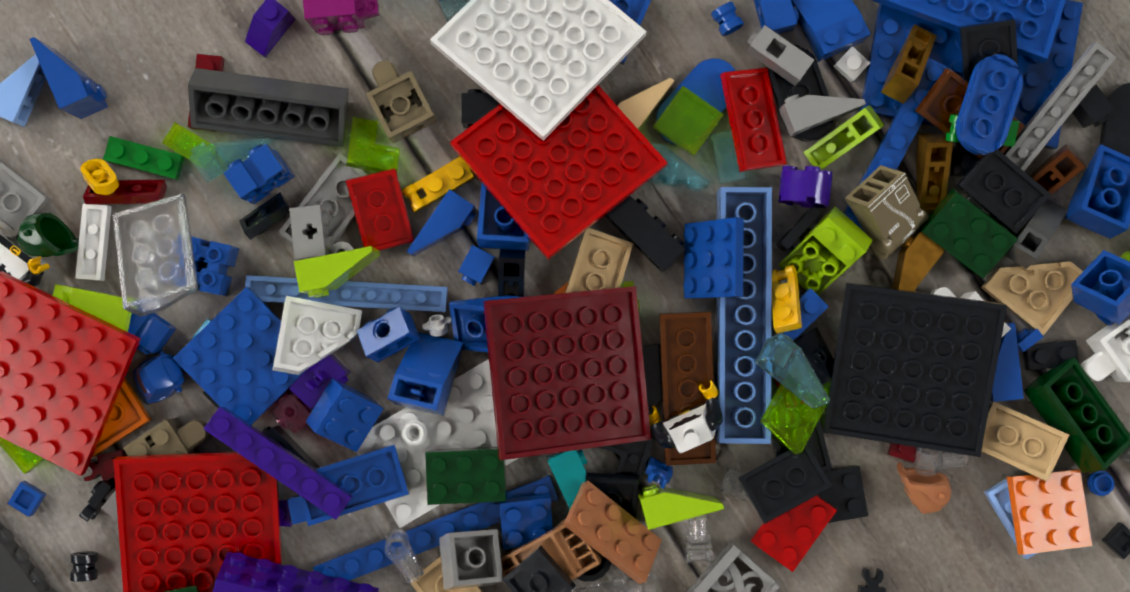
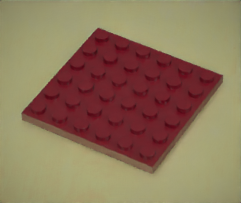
[483,286,651,460]

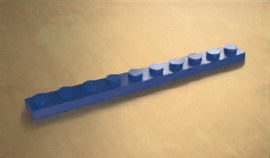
[313,475,558,581]

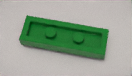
[103,136,185,180]

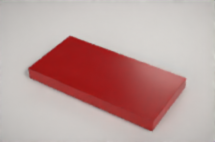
[720,67,787,172]

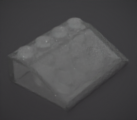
[113,193,198,317]

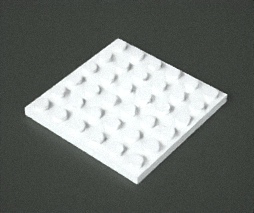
[430,0,647,141]

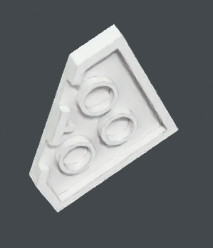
[272,296,362,375]

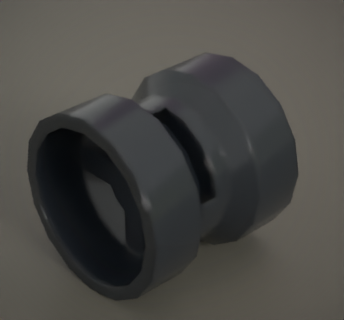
[70,551,98,582]

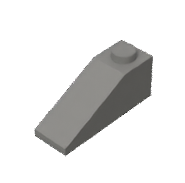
[779,94,866,137]

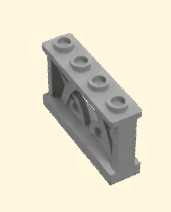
[686,541,780,592]

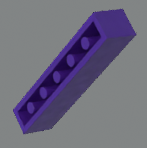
[203,407,354,520]

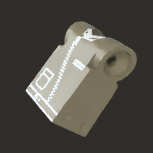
[845,165,929,260]

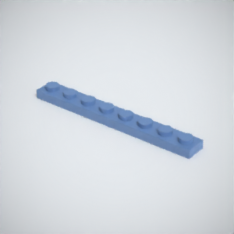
[245,275,448,312]

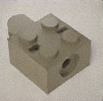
[366,61,437,144]
[123,417,210,456]

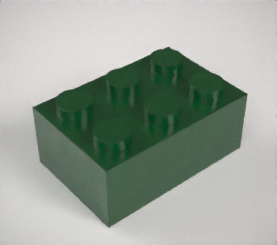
[920,188,1018,278]
[425,446,507,505]

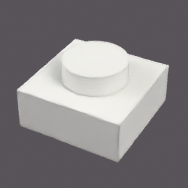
[833,46,870,83]

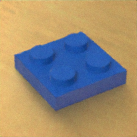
[499,494,553,549]

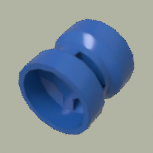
[711,2,744,36]

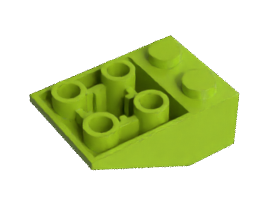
[778,206,873,295]

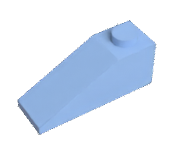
[0,54,46,127]

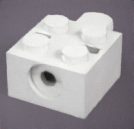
[1081,314,1130,382]

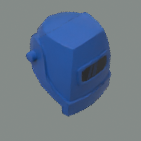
[132,351,185,405]

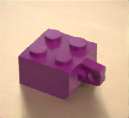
[303,0,379,35]

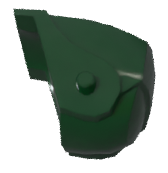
[17,213,79,257]

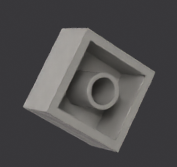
[439,529,503,590]

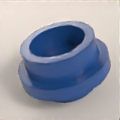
[1087,471,1115,496]

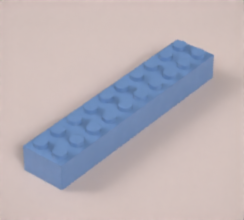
[715,187,772,444]

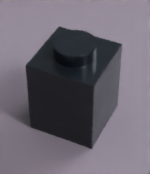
[1072,85,1115,128]

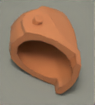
[897,462,952,514]

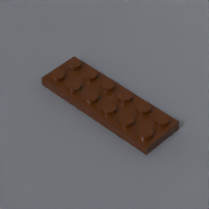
[659,311,716,466]

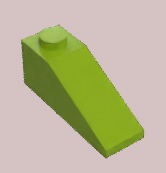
[803,105,884,170]

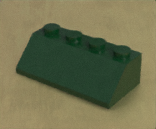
[1023,357,1130,473]

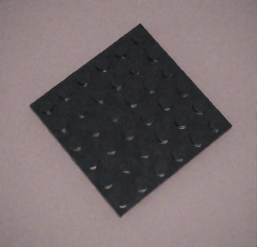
[823,282,1007,457]

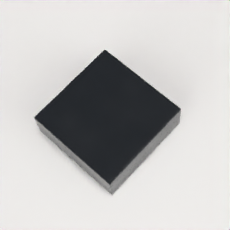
[1102,522,1130,559]

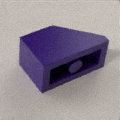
[245,0,296,57]

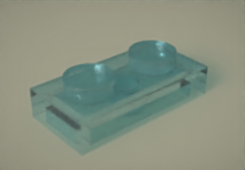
[710,131,745,185]

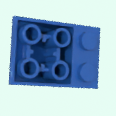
[387,332,464,416]

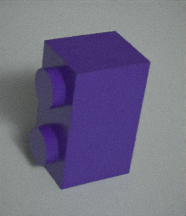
[289,353,351,409]

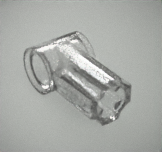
[914,447,969,477]
[384,529,424,583]

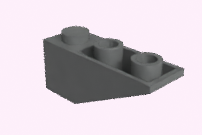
[1005,199,1067,269]

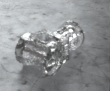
[685,513,713,564]

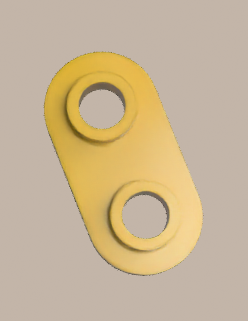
[80,159,119,195]

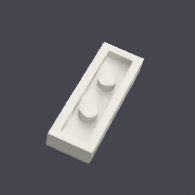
[75,204,112,281]

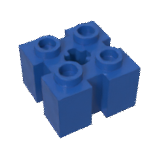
[223,144,295,205]
[169,234,239,296]

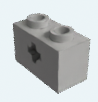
[289,205,334,260]

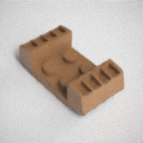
[501,519,602,580]

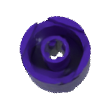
[778,166,833,208]

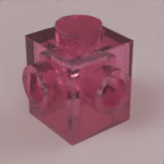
[273,393,313,434]

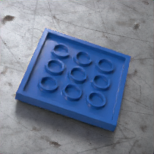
[173,287,306,425]

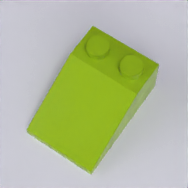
[294,246,380,298]
[52,284,135,332]
[638,484,724,530]

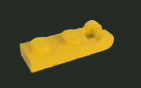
[402,157,475,213]
[772,265,802,334]

